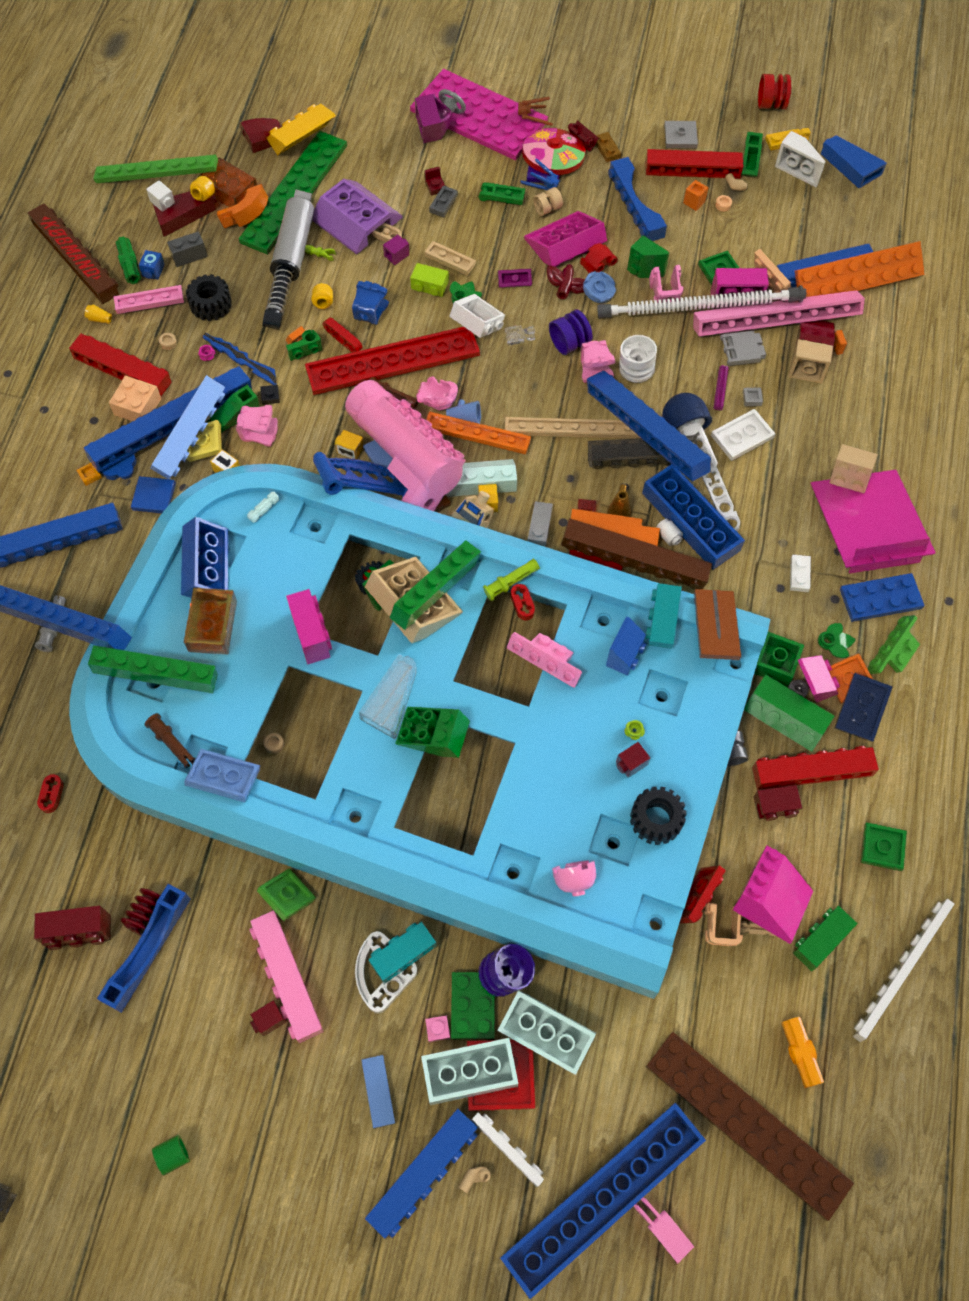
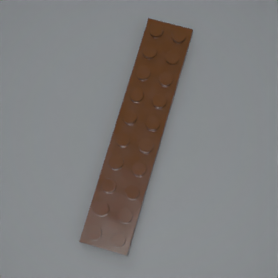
[646,1032,854,1221]

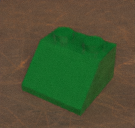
[627,235,670,278]

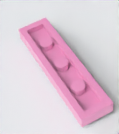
[114,285,184,314]

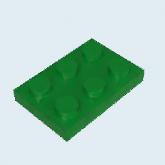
[451,972,495,1040]

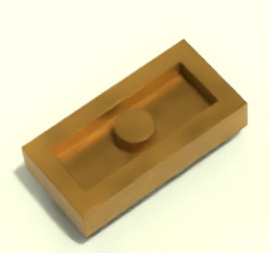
[595,132,621,163]

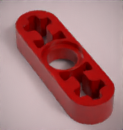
[322,317,363,352]

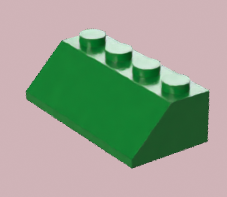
[744,674,835,752]

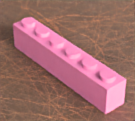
[249,911,324,1043]

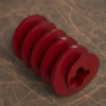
[120,888,161,936]

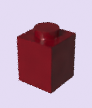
[616,742,651,778]
[250,1000,287,1037]

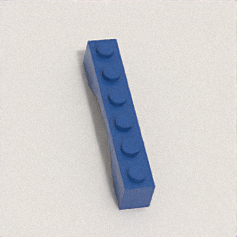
[608,157,667,241]
[97,884,191,1013]

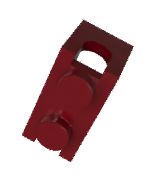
[753,785,803,821]

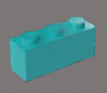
[645,583,682,649]
[368,921,437,984]

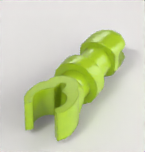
[305,245,336,261]

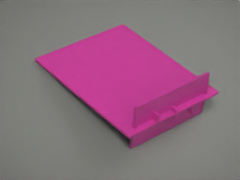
[811,470,936,574]

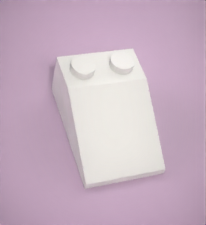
[775,131,826,187]

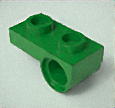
[286,330,322,361]

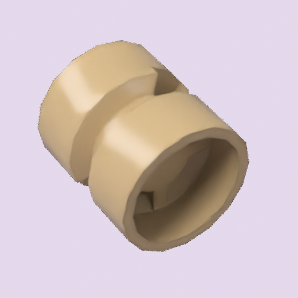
[533,187,563,216]

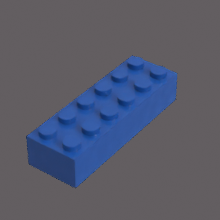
[642,464,745,570]

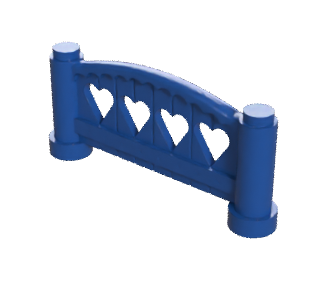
[313,452,408,499]

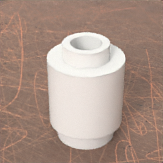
[656,518,683,546]

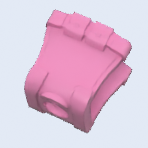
[649,265,683,303]
[581,340,615,383]
[236,405,278,447]

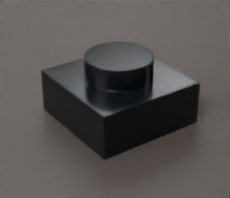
[260,385,280,405]

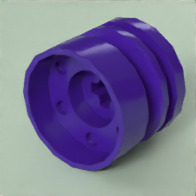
[549,309,593,355]
[479,944,535,997]

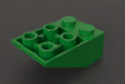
[395,707,470,758]

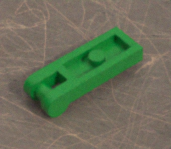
[478,182,526,205]

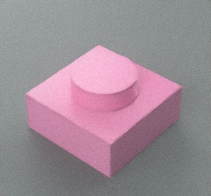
[425,1016,450,1042]

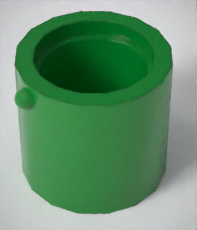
[152,1134,190,1176]

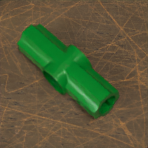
[115,236,141,285]

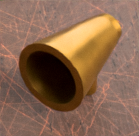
[607,484,631,517]

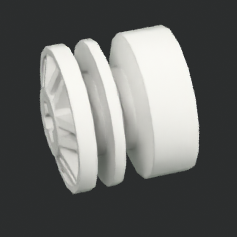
[619,335,657,382]

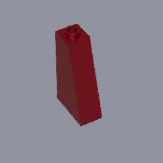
[152,191,217,237]

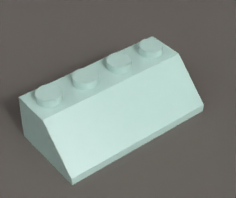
[446,459,517,497]
[498,990,596,1075]

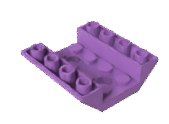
[312,179,402,255]

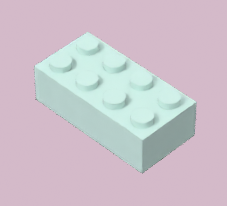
[421,1038,518,1105]

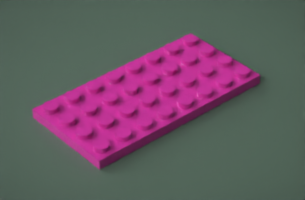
[410,69,548,161]

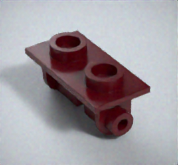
[568,120,599,152]

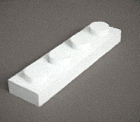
[472,1113,544,1187]

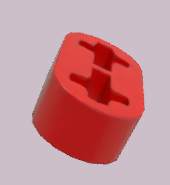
[511,584,535,621]
[37,774,64,813]

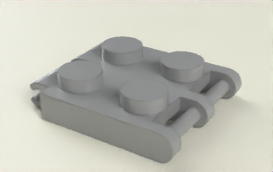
[720,331,766,366]

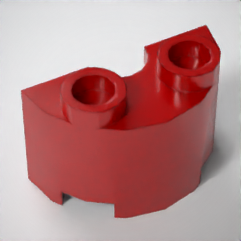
[580,243,618,274]

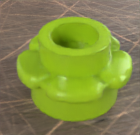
[624,720,645,740]

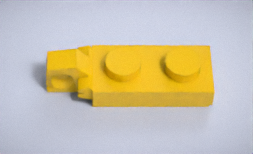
[765,128,811,151]

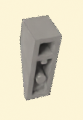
[528,501,553,547]

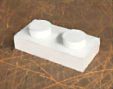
[790,555,811,592]

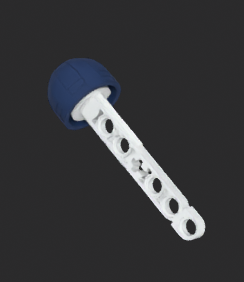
[662,393,740,531]

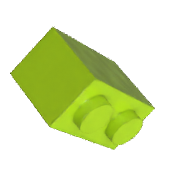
[410,263,449,297]

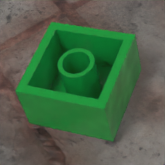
[754,632,804,687]

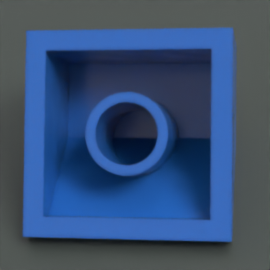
[606,616,647,676]

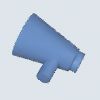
[446,399,481,424]

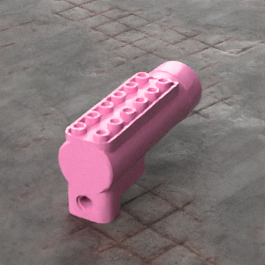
[345,380,466,511]

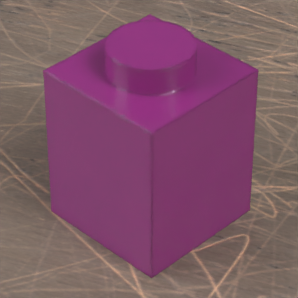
[383,234,409,265]

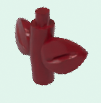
[546,264,585,300]

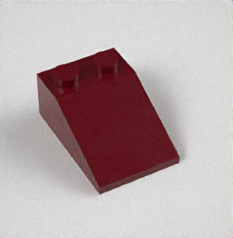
[796,320,835,353]

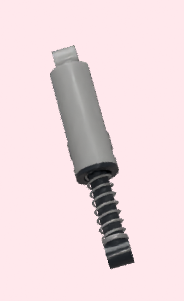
[262,189,314,330]

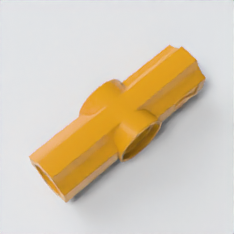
[781,1017,824,1088]

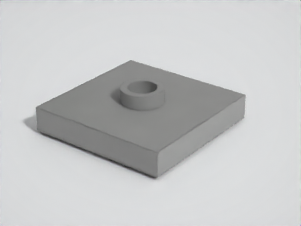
[664,121,698,148]

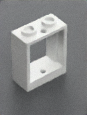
[449,294,505,338]

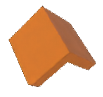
[683,180,709,211]

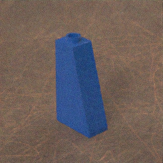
[821,135,887,189]

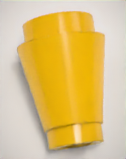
[84,304,112,324]

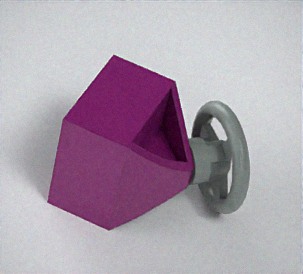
[415,89,466,144]

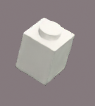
[146,180,175,212]

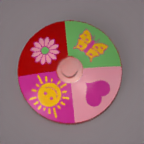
[522,128,585,175]

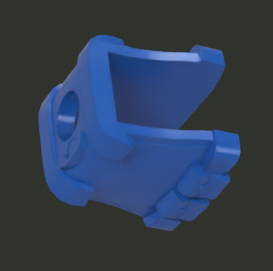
[352,281,389,325]

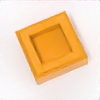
[76,463,102,486]

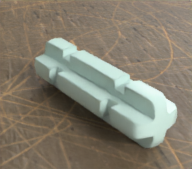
[247,492,279,523]

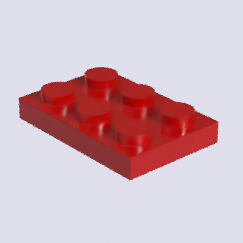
[679,865,726,924]

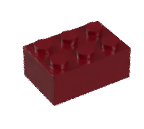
[34,905,111,950]

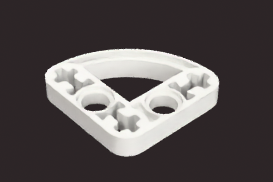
[355,931,417,1014]

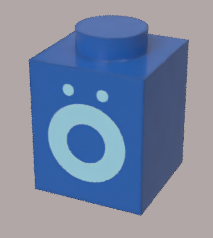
[139,250,165,280]

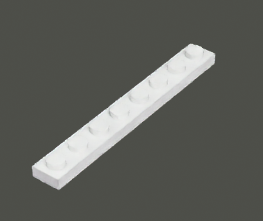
[853,899,954,1042]

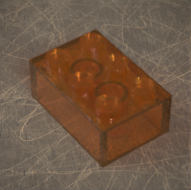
[198,157,257,207]
[184,588,237,655]

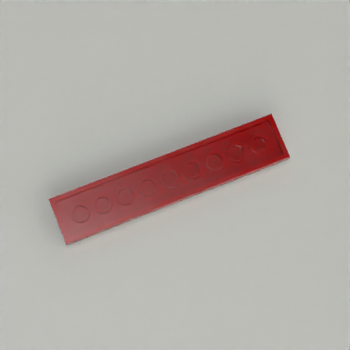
[305,327,480,395]

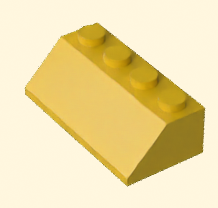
[267,103,336,156]

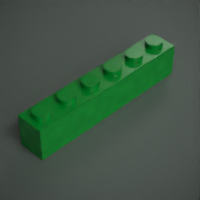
[390,540,481,630]
[88,645,218,693]

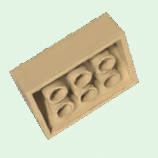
[365,557,463,643]

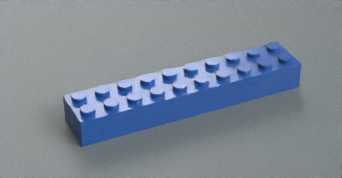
[500,1103,706,1299]

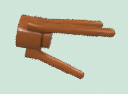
[518,97,553,126]

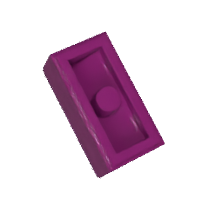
[497,269,532,288]

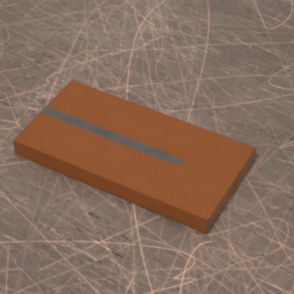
[694,589,741,660]

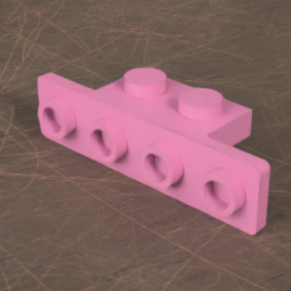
[507,632,582,688]

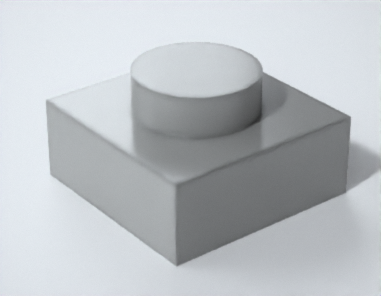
[742,388,763,406]

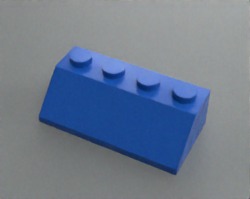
[181,517,228,600]

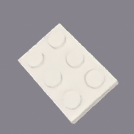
[711,409,775,461]

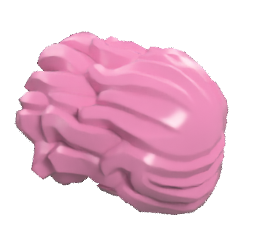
[416,376,458,411]

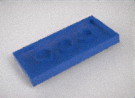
[840,573,925,622]

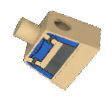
[451,491,493,528]

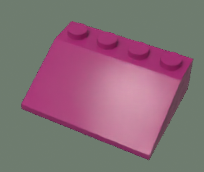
[524,211,607,267]
[733,845,813,944]

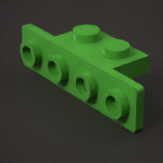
[867,615,920,674]

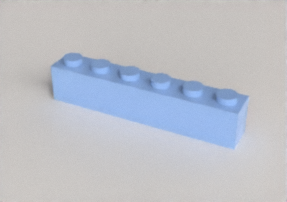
[150,375,225,479]

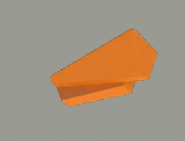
[571,509,660,546]

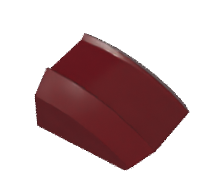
[239,118,282,153]

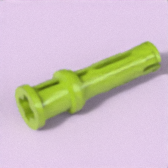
[482,558,540,601]

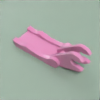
[634,1198,694,1264]

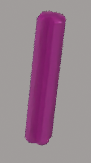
[713,365,729,411]

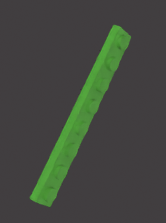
[93,155,218,183]

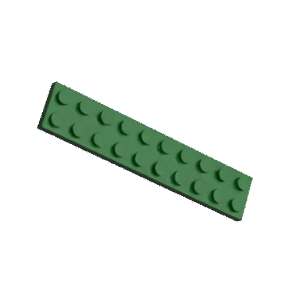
[239,130,347,255]

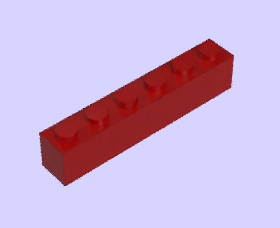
[645,149,743,179]
[69,333,172,396]
[752,746,879,790]

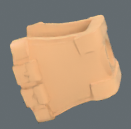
[704,903,743,946]

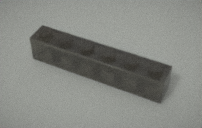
[588,435,697,469]

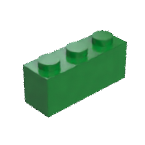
[793,905,858,972]

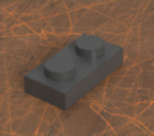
[429,185,458,218]

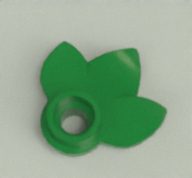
[450,281,482,304]
[817,623,856,658]

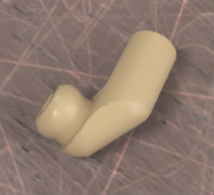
[725,173,747,191]
[458,1166,491,1194]

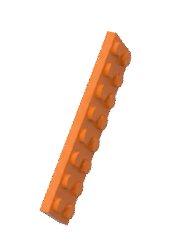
[795,241,925,297]

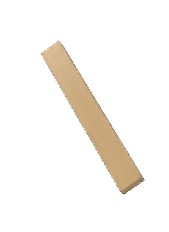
[505,417,641,439]

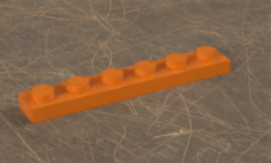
[426,411,531,454]

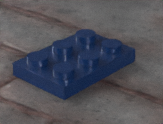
[834,673,893,742]

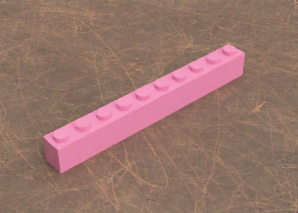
[693,290,865,336]

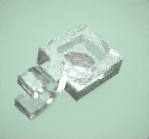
[505,325,535,345]

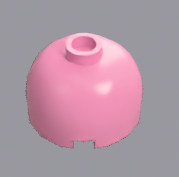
[552,860,596,896]

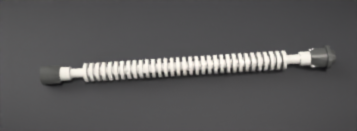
[597,285,806,319]

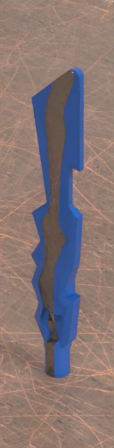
[203,333,277,385]

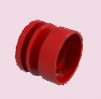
[758,74,792,109]

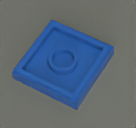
[131,476,176,514]

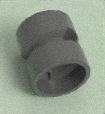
[727,731,749,766]

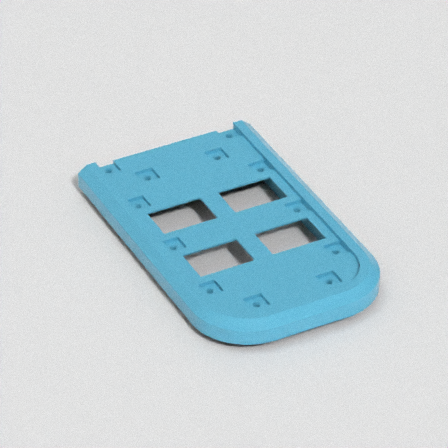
[69,464,770,999]

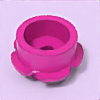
[198,345,216,361]

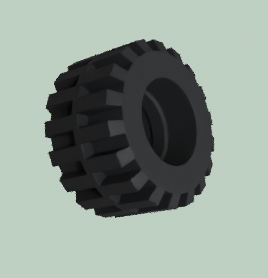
[186,274,232,321]
[630,786,687,845]

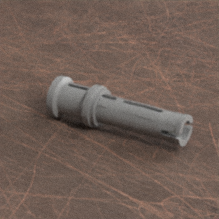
[35,595,66,652]

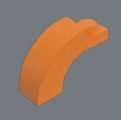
[217,184,268,228]

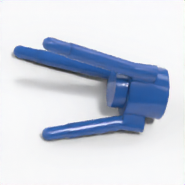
[520,158,560,190]

